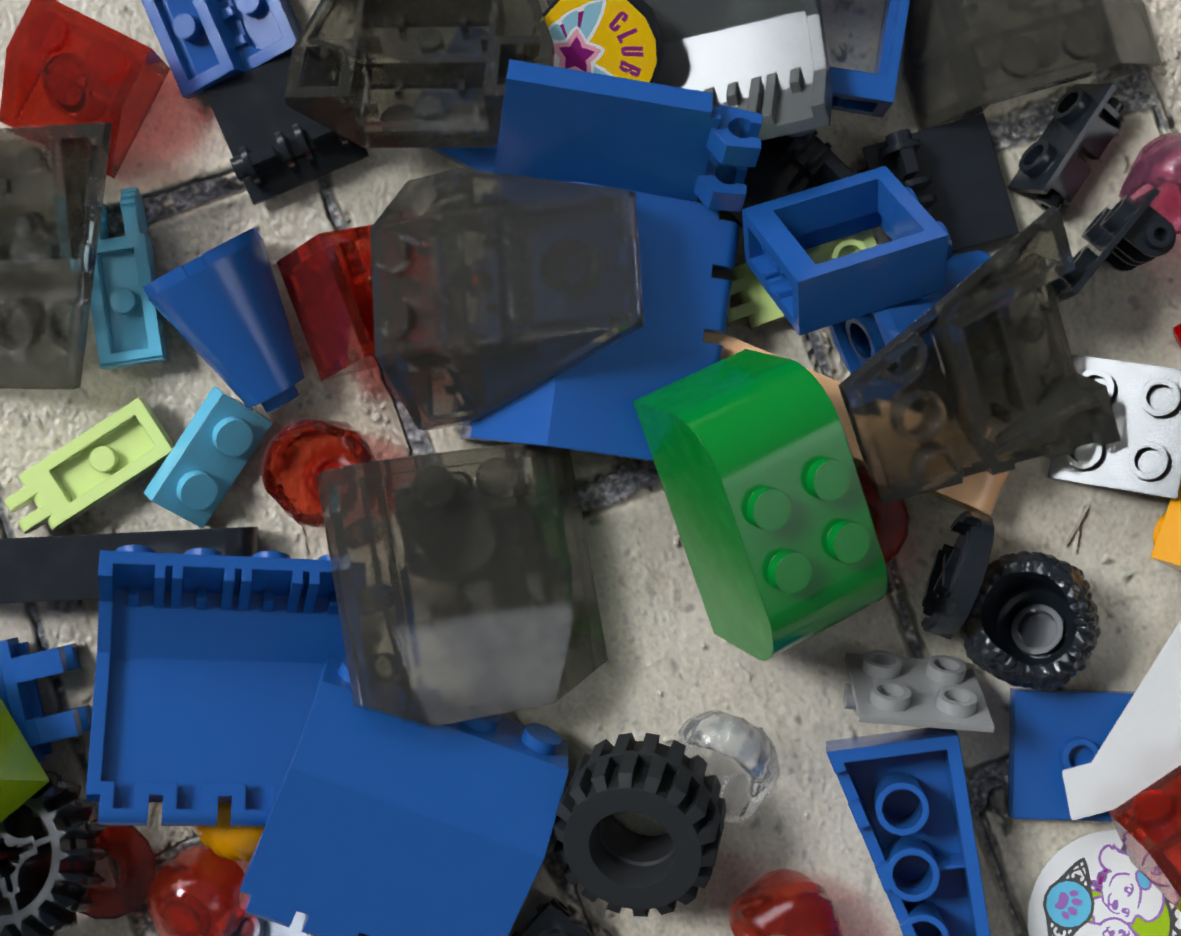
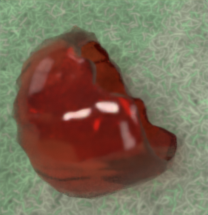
[261,419,377,528]
[728,868,843,936]

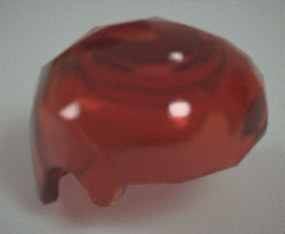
[147,844,245,936]

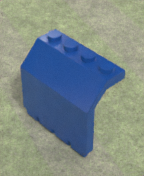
[453,181,740,462]
[86,545,373,827]
[240,654,569,936]

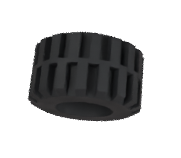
[551,733,726,917]

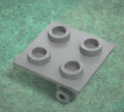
[843,650,995,733]

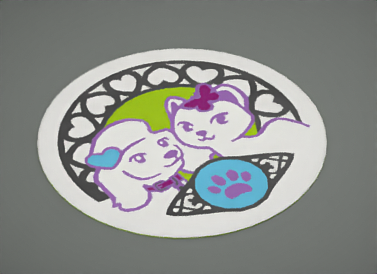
[1027,829,1181,936]

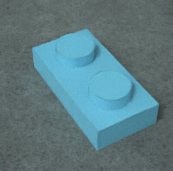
[144,386,272,529]

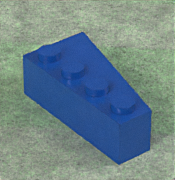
[826,728,991,936]

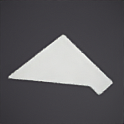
[1062,620,1181,820]

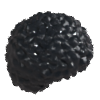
[960,550,1101,692]

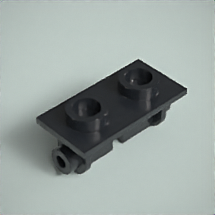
[1007,83,1125,214]

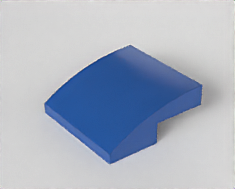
[141,0,308,99]

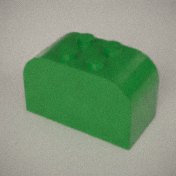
[633,349,888,661]

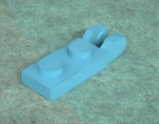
[81,187,169,370]

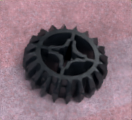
[0,770,110,936]

